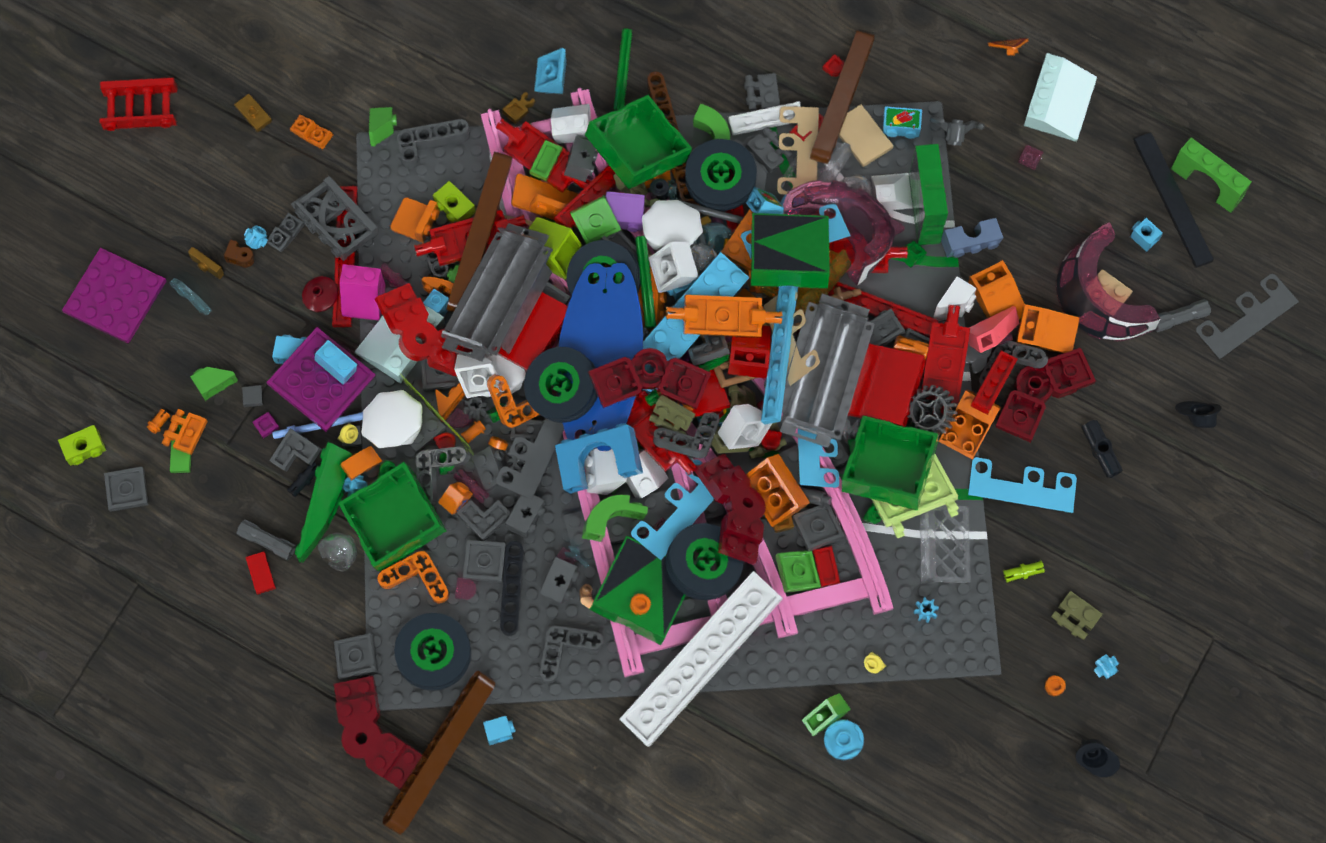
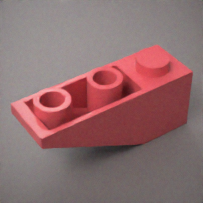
[968,306,1019,353]

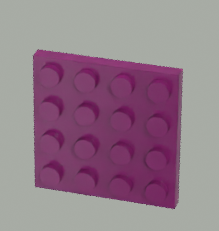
[62,248,166,344]
[267,327,376,432]

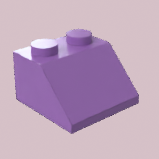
[606,192,645,232]

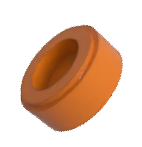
[488,436,508,451]
[630,594,651,615]
[1045,675,1066,696]

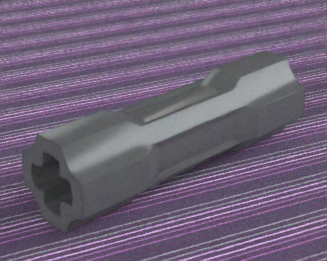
[1151,299,1211,333]
[236,520,296,561]

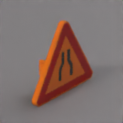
[989,38,1028,55]

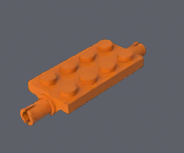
[665,295,782,337]

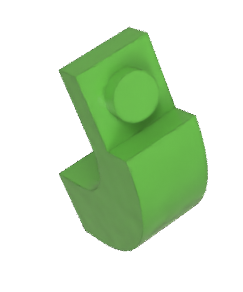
[693,104,730,171]
[582,495,648,542]

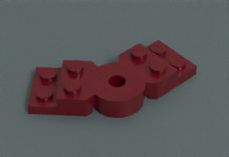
[995,347,1096,443]
[588,348,711,409]
[694,453,766,565]
[334,676,422,789]

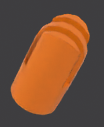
[893,335,929,360]

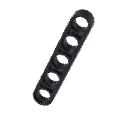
[500,541,524,636]

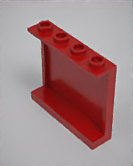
[495,292,568,372]
[848,344,926,427]

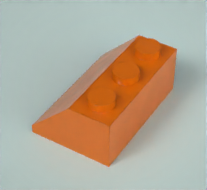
[746,454,810,527]

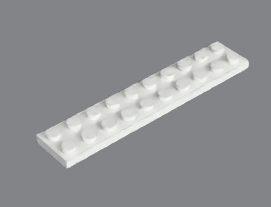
[620,571,783,747]

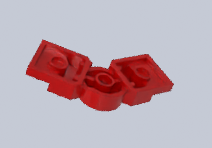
[375,283,473,378]

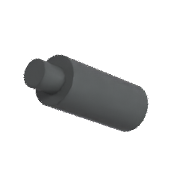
[800,486,832,506]

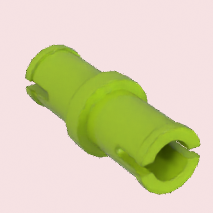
[1003,561,1045,583]

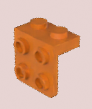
[390,198,440,243]

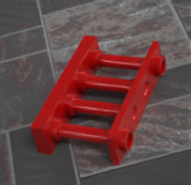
[99,78,177,131]

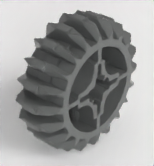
[907,385,958,436]

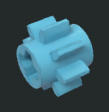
[244,226,268,249]
[343,475,368,496]
[914,597,939,623]
[1094,654,1119,679]

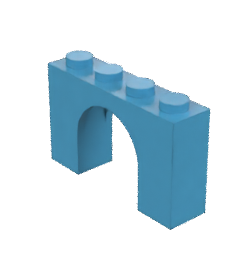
[555,423,643,494]

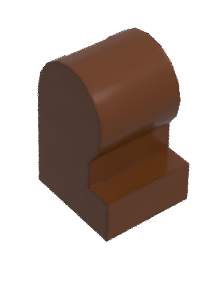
[224,239,254,268]

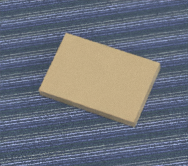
[839,105,893,167]

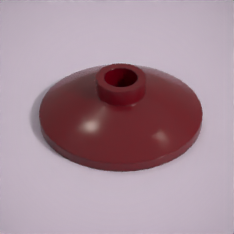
[302,276,338,312]

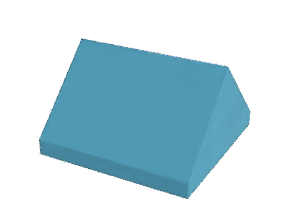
[535,48,566,94]

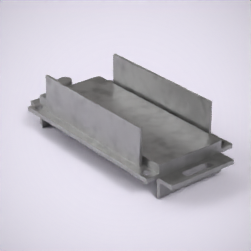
[441,223,553,362]
[780,294,875,448]

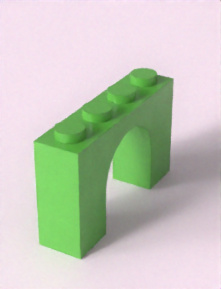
[1171,138,1252,213]

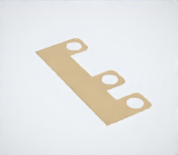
[777,106,819,196]
[764,291,820,386]

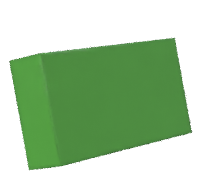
[530,140,562,181]

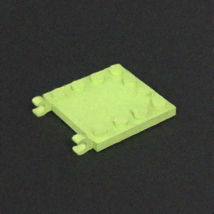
[872,454,958,539]

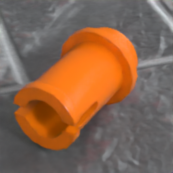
[147,409,171,434]
[461,420,486,444]

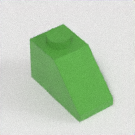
[369,107,397,146]
[190,367,238,401]
[802,693,851,736]

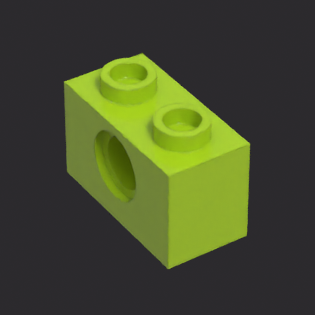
[433,181,476,223]
[58,425,106,466]

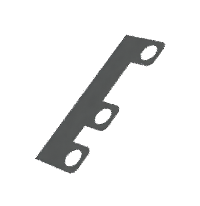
[1196,274,1299,359]
[496,395,564,499]

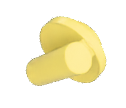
[337,423,358,444]
[864,652,886,674]

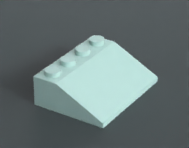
[1024,53,1097,142]
[355,305,446,384]

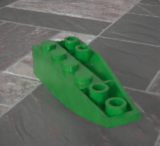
[295,442,353,563]

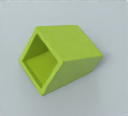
[529,217,583,280]

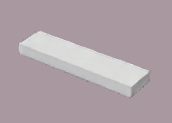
[728,102,801,136]

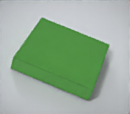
[570,196,621,244]
[775,550,821,593]

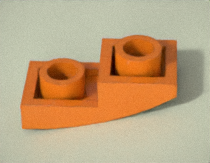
[290,115,333,149]
[421,277,454,298]
[340,446,382,481]

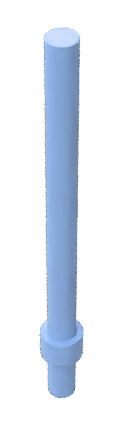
[272,412,363,439]

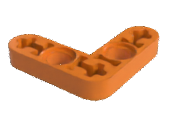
[487,375,540,428]
[378,551,449,604]

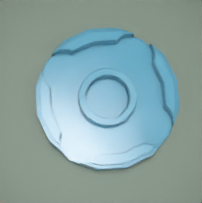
[824,720,864,760]

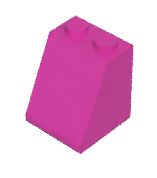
[340,264,386,321]

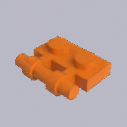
[162,409,208,455]

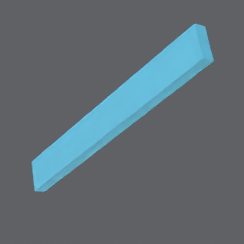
[761,286,798,424]

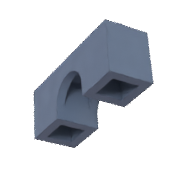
[941,218,1003,258]

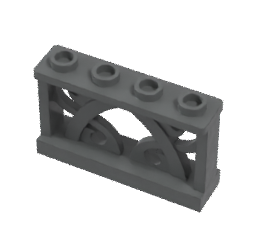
[294,176,378,261]

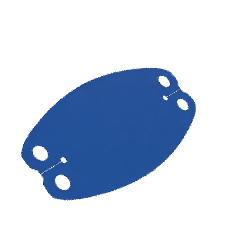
[558,263,643,451]

